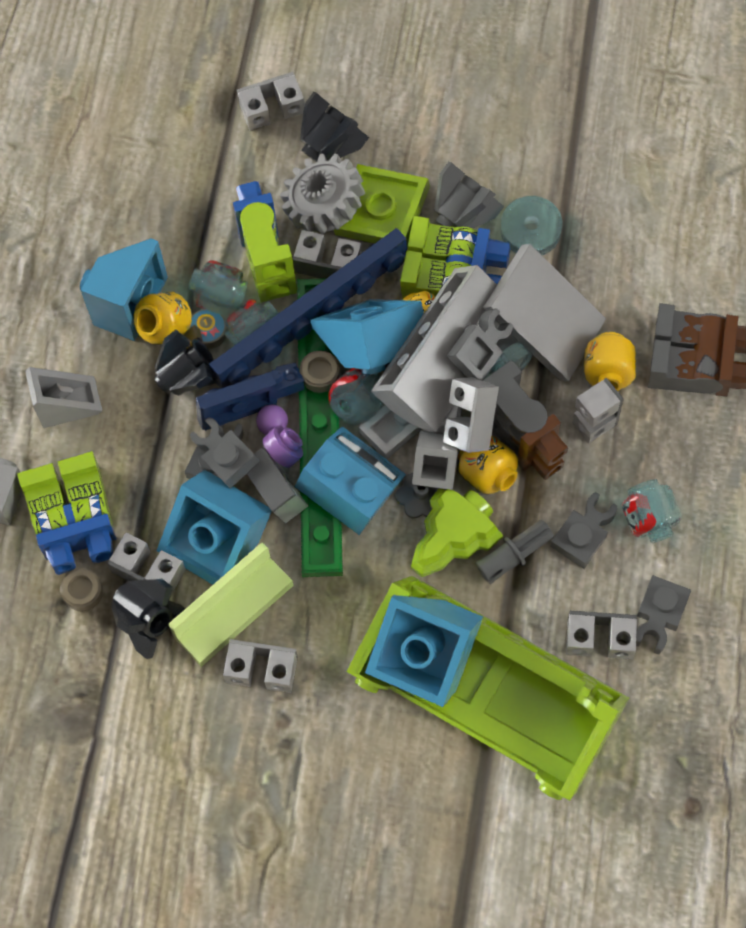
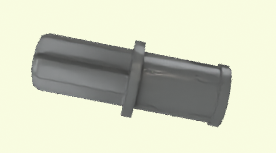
[475,520,554,585]

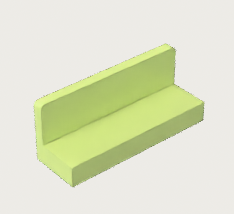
[169,543,294,667]

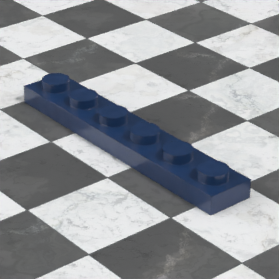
[209,228,407,389]

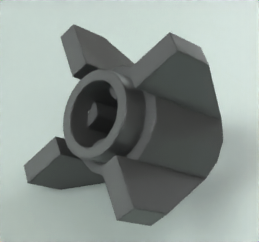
[433,161,504,228]

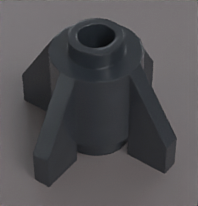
[299,92,370,162]
[155,325,216,396]
[111,578,186,659]

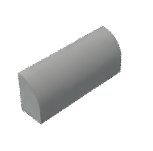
[371,265,500,432]

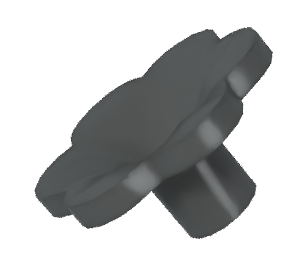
[396,473,438,518]

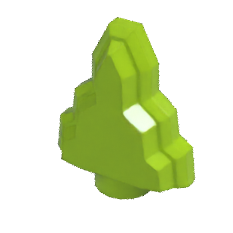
[411,488,503,577]

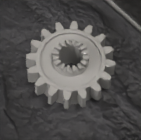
[280,154,365,234]

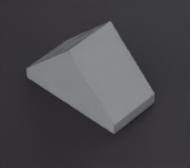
[25,367,102,428]

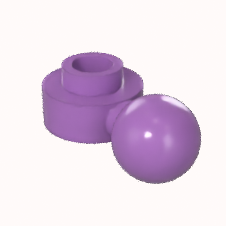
[256,404,303,468]

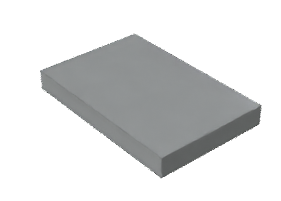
[483,244,606,381]

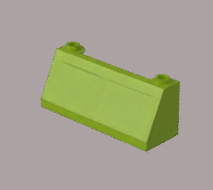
[346,576,629,801]

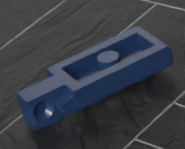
[196,363,304,431]

